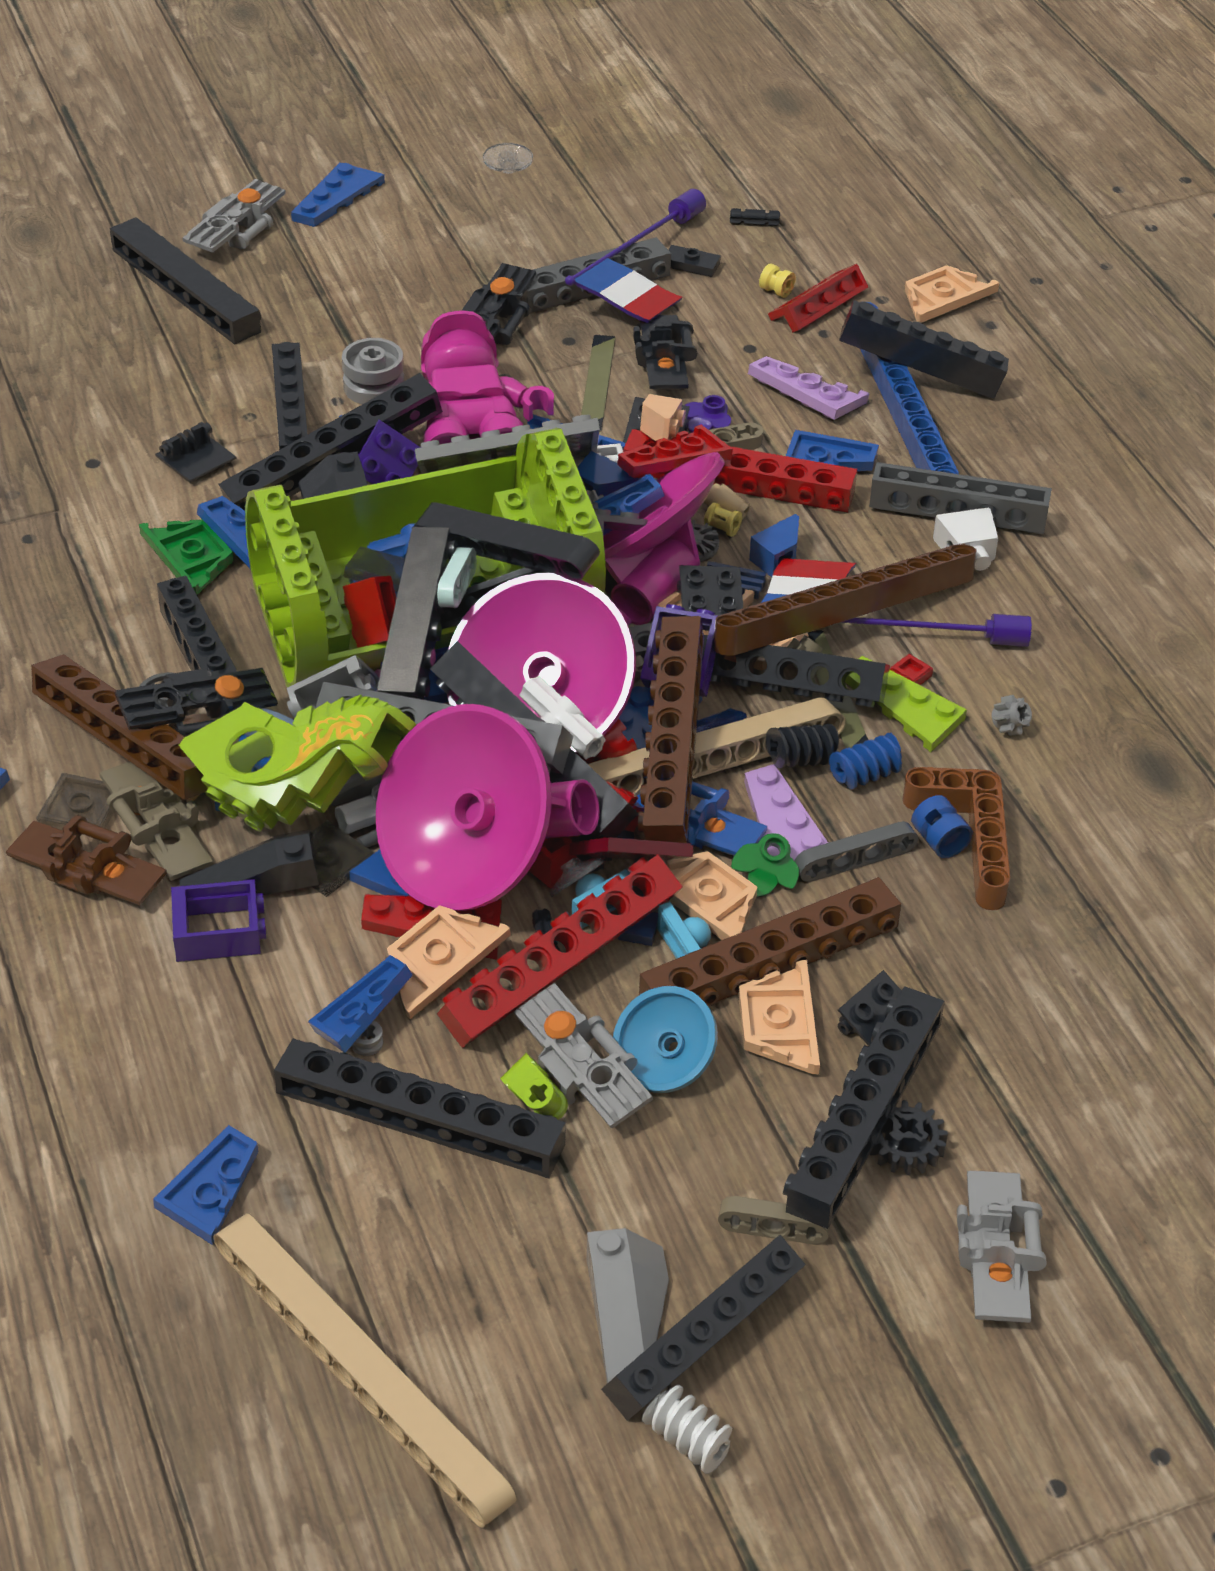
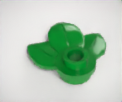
[731,833,799,898]

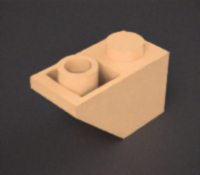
[640,394,686,441]

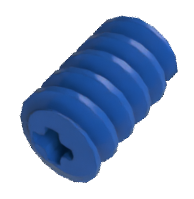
[829,732,902,790]

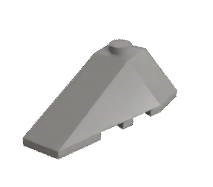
[586,1228,669,1383]

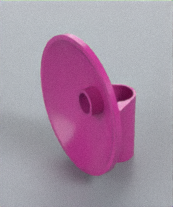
[603,452,725,625]
[447,573,636,754]
[376,704,599,911]

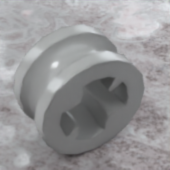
[352,1021,383,1056]

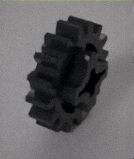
[870,1100,948,1175]

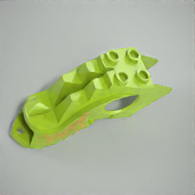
[179,695,416,832]

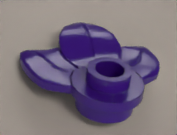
[685,395,731,433]

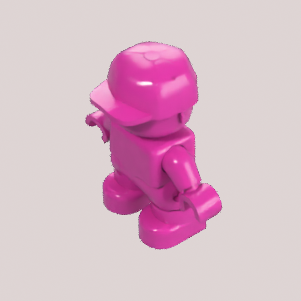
[411,311,554,445]

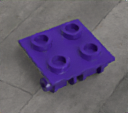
[358,420,421,484]

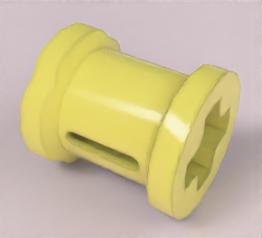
[704,502,742,537]

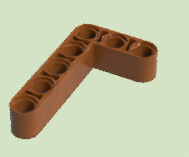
[902,767,1010,911]

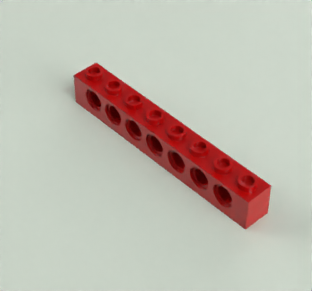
[623,429,857,513]
[437,854,683,1048]

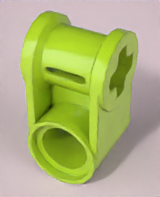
[500,1053,568,1120]

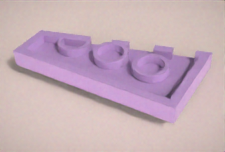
[748,356,870,420]
[744,764,828,860]

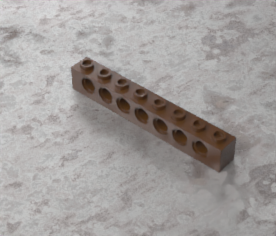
[638,616,704,843]
[31,654,208,800]
[639,877,901,1007]

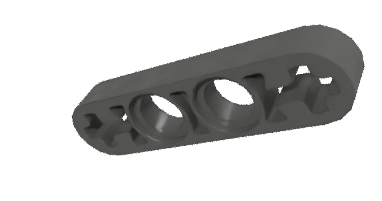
[794,821,918,882]

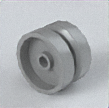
[342,338,404,404]

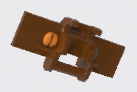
[6,815,167,905]

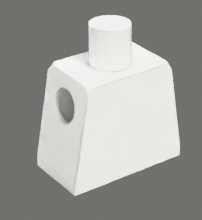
[933,507,998,571]

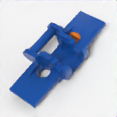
[636,781,767,856]

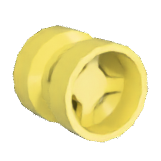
[759,263,796,298]

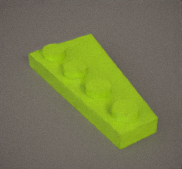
[845,656,967,753]

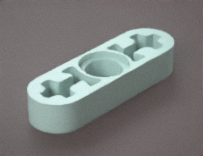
[437,547,477,608]

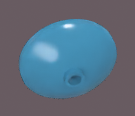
[613,986,718,1093]

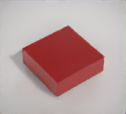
[889,653,933,685]

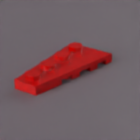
[617,424,733,478]
[361,894,502,960]

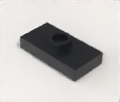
[669,245,721,277]

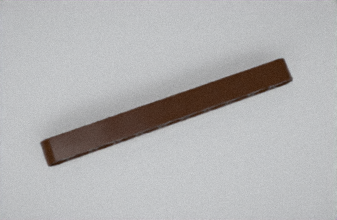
[714,544,977,656]

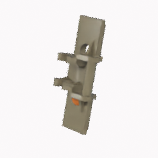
[99,762,213,881]

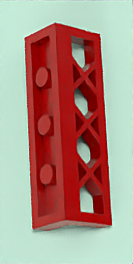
[768,263,868,333]

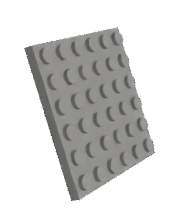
[415,414,600,474]

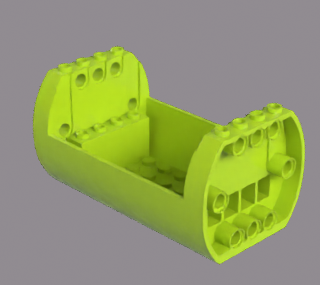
[245,428,606,688]

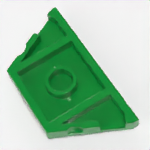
[139,519,234,595]

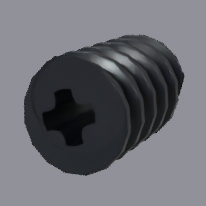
[766,724,839,768]

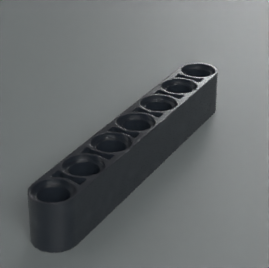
[413,502,600,580]

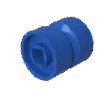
[911,795,973,858]

